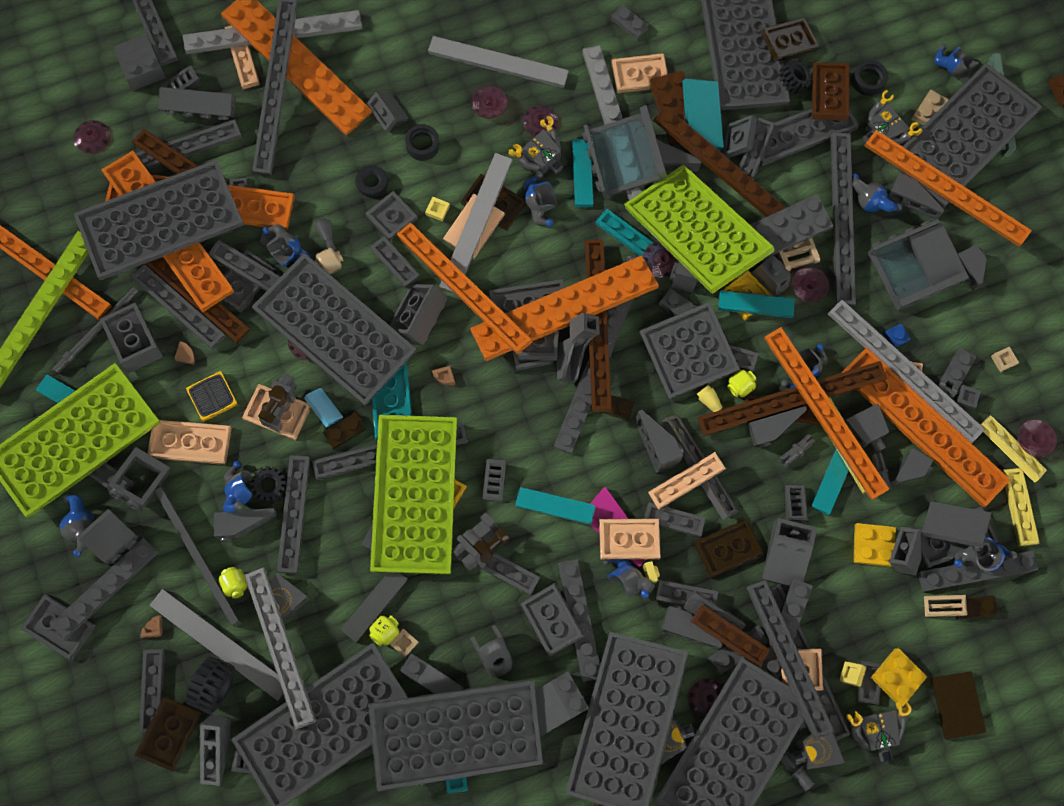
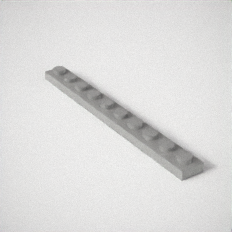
[183,10,362,54]
[582,45,645,201]
[828,300,985,443]

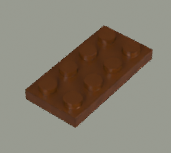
[812,63,849,121]
[649,70,686,146]

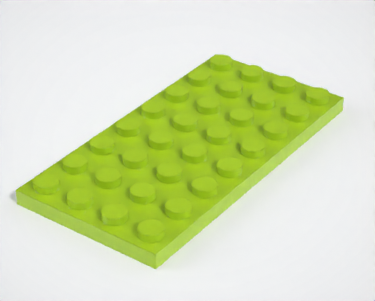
[624,165,775,294]
[0,363,161,519]
[370,415,457,575]

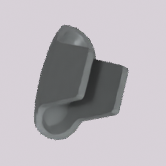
[470,625,513,678]

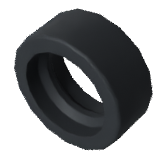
[852,60,888,96]
[405,124,440,161]

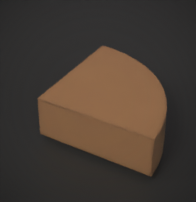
[175,341,195,365]
[432,366,456,386]
[140,615,163,638]

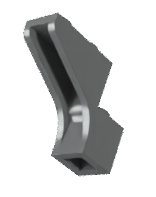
[557,313,599,384]

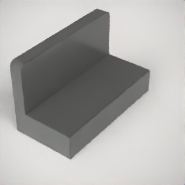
[367,91,408,131]

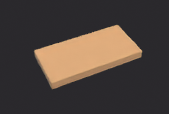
[147,420,232,465]

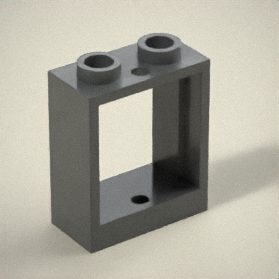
[108,447,170,511]

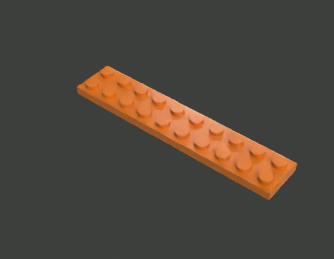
[221,0,372,136]
[101,151,235,313]
[105,174,294,230]
[470,255,658,361]
[841,347,1010,508]

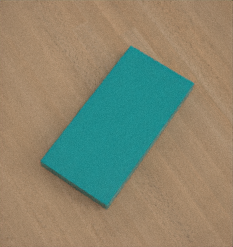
[682,79,723,150]
[372,362,412,441]

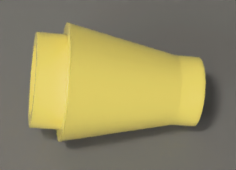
[697,385,723,412]

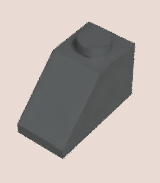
[958,244,987,291]
[891,448,933,486]
[889,527,922,575]

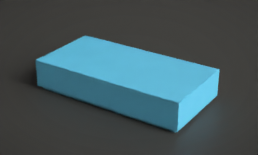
[304,388,343,428]

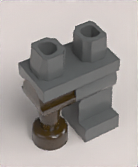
[258,373,297,432]
[452,513,510,571]

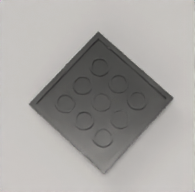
[640,302,740,400]

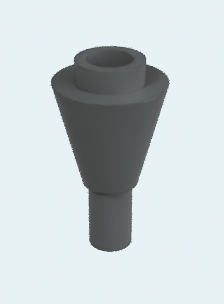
[314,218,336,251]

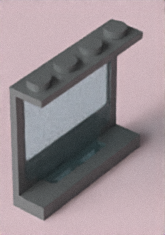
[582,105,667,198]
[868,219,969,311]

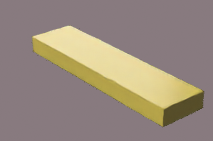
[981,415,1047,482]
[1002,468,1040,547]

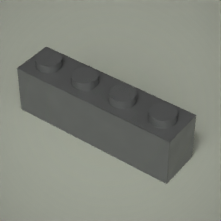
[158,87,236,121]

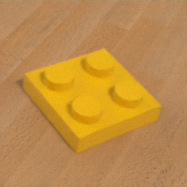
[853,523,896,567]
[871,648,927,706]

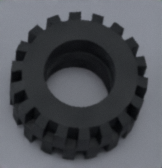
[186,656,235,714]

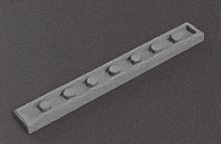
[428,36,569,88]
[439,153,513,294]
[245,567,316,729]
[149,589,283,701]

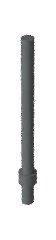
[52,287,139,374]

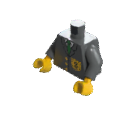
[863,90,922,146]
[509,116,563,174]
[846,702,912,762]

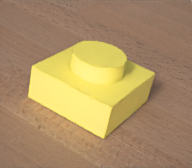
[425,197,450,222]
[642,561,660,584]
[839,661,866,687]

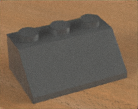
[389,284,448,345]

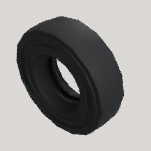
[355,165,388,198]

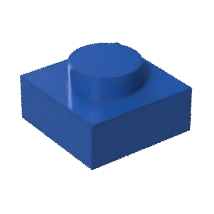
[883,324,911,348]

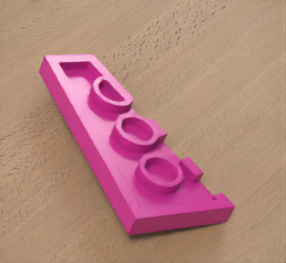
[590,487,646,568]

